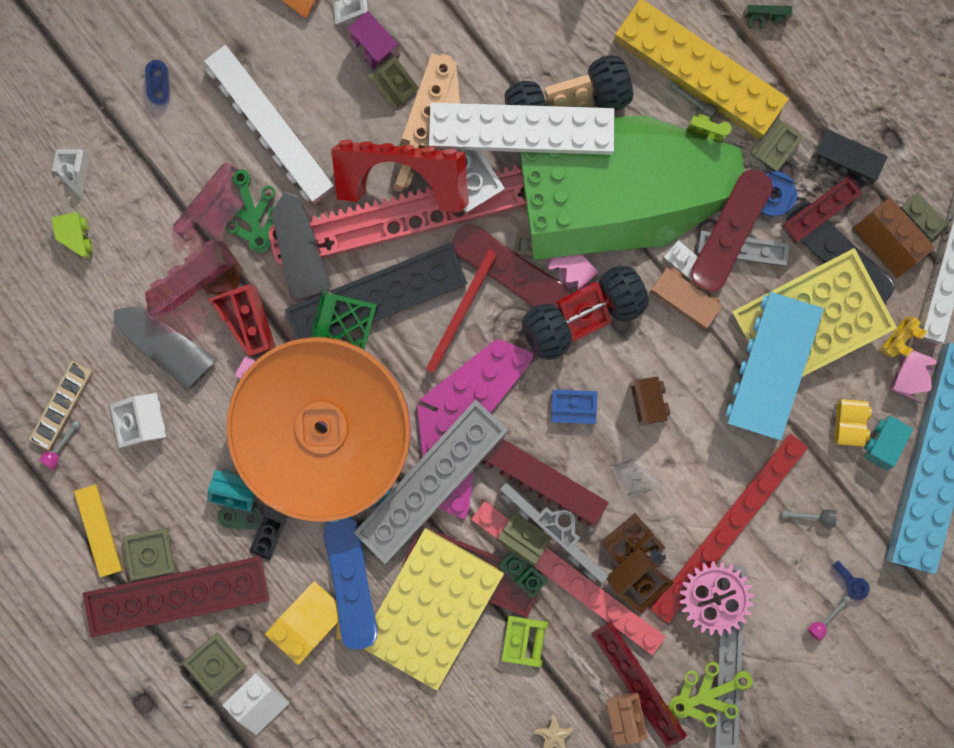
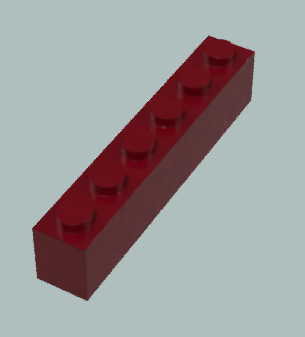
[481,439,609,527]

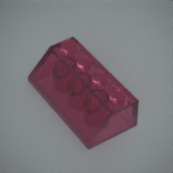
[145,240,237,316]

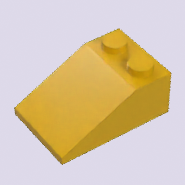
[265,581,339,665]

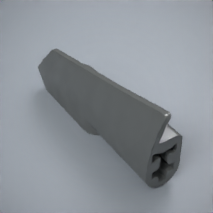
[113,306,217,391]

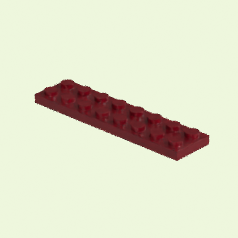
[82,556,270,637]

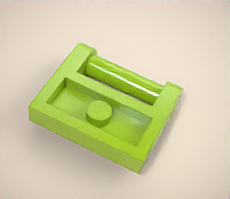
[686,114,732,141]
[501,615,549,667]

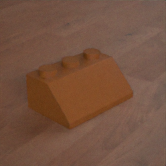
[853,197,935,278]

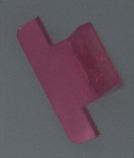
[173,163,244,238]

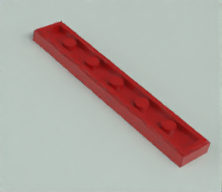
[426,249,497,373]

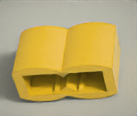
[834,399,872,447]

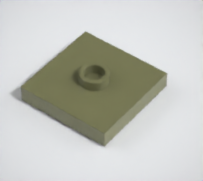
[122,528,176,581]
[182,632,246,697]

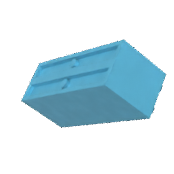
[725,292,824,440]

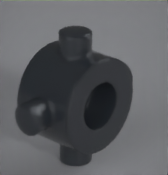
[650,549,666,567]

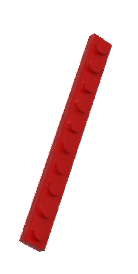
[649,433,808,623]

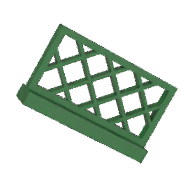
[310,290,377,350]

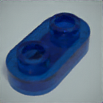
[145,60,170,106]

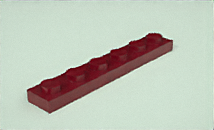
[591,621,687,748]

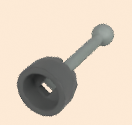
[670,82,718,120]
[780,509,836,528]

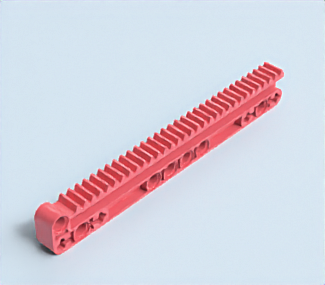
[269,164,526,267]

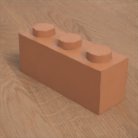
[650,268,722,330]

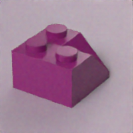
[348,11,400,70]

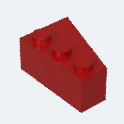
[207,284,276,356]

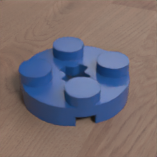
[761,171,797,217]

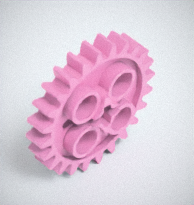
[680,561,754,636]

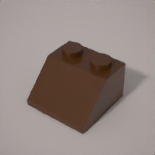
[630,376,670,427]
[606,547,674,613]

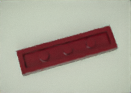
[781,176,862,244]

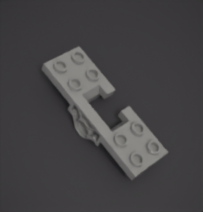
[500,482,608,583]

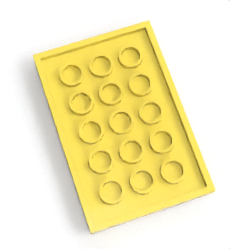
[732,248,897,377]
[364,528,504,690]

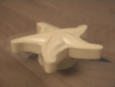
[534,715,574,748]

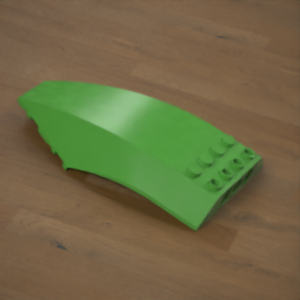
[519,116,744,261]

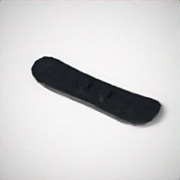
[786,201,895,302]

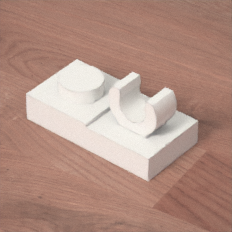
[663,240,698,281]

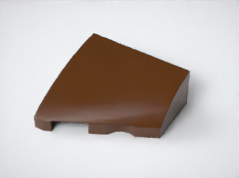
[601,513,665,564]

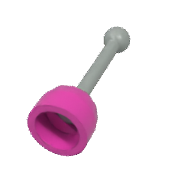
[39,420,81,470]
[807,595,852,642]

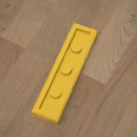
[74,484,123,577]

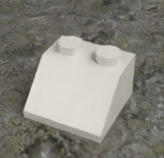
[110,393,166,448]
[222,670,290,735]

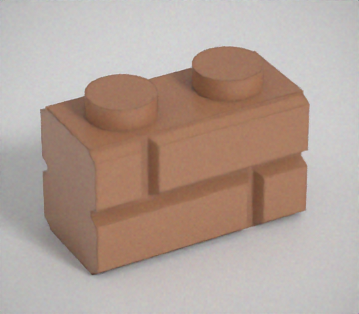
[605,693,648,745]

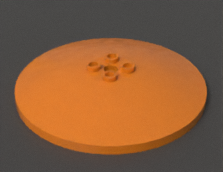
[226,337,411,522]

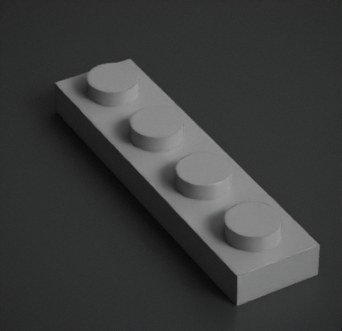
[697,231,790,267]

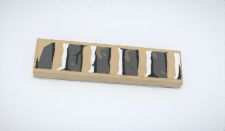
[29,361,93,450]

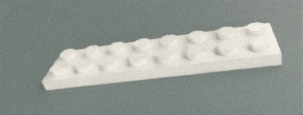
[429,103,614,155]

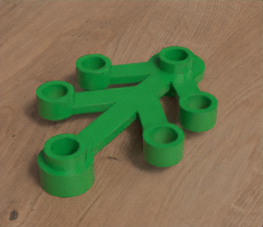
[219,170,276,253]

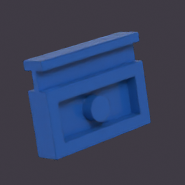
[551,390,598,424]

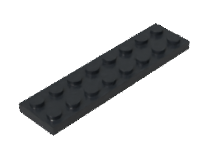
[285,242,468,339]

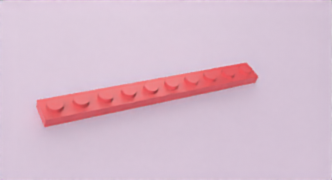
[472,501,666,655]

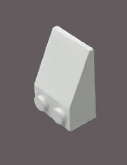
[438,149,505,213]

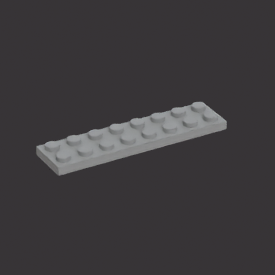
[354,400,509,564]

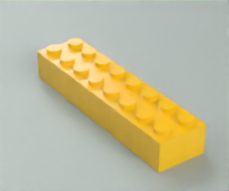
[613,0,789,140]

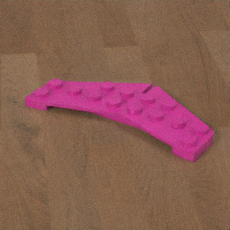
[417,340,534,519]

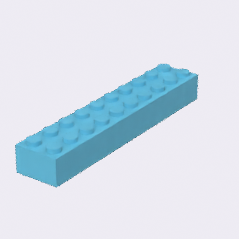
[885,343,954,574]

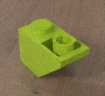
[51,212,93,259]

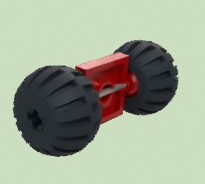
[522,266,649,360]

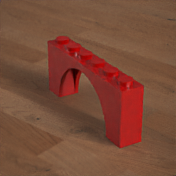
[331,139,469,213]

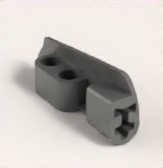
[271,192,332,300]

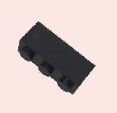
[811,129,888,185]

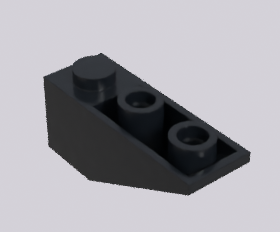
[249,505,289,561]

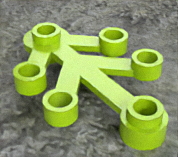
[669,661,753,727]

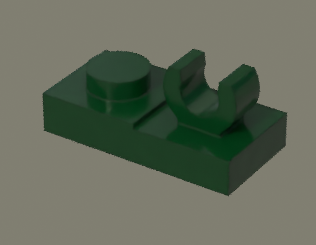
[744,5,792,29]

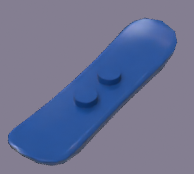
[324,518,378,649]

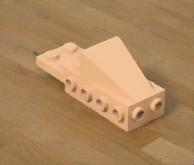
[393,53,460,193]

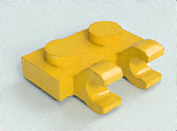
[878,316,927,358]

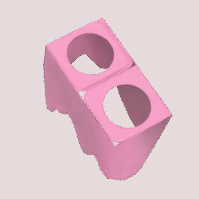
[543,254,598,291]
[889,350,937,404]

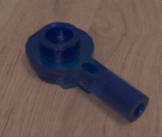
[832,560,870,600]

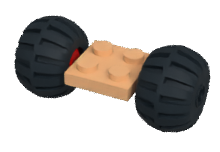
[504,55,634,111]

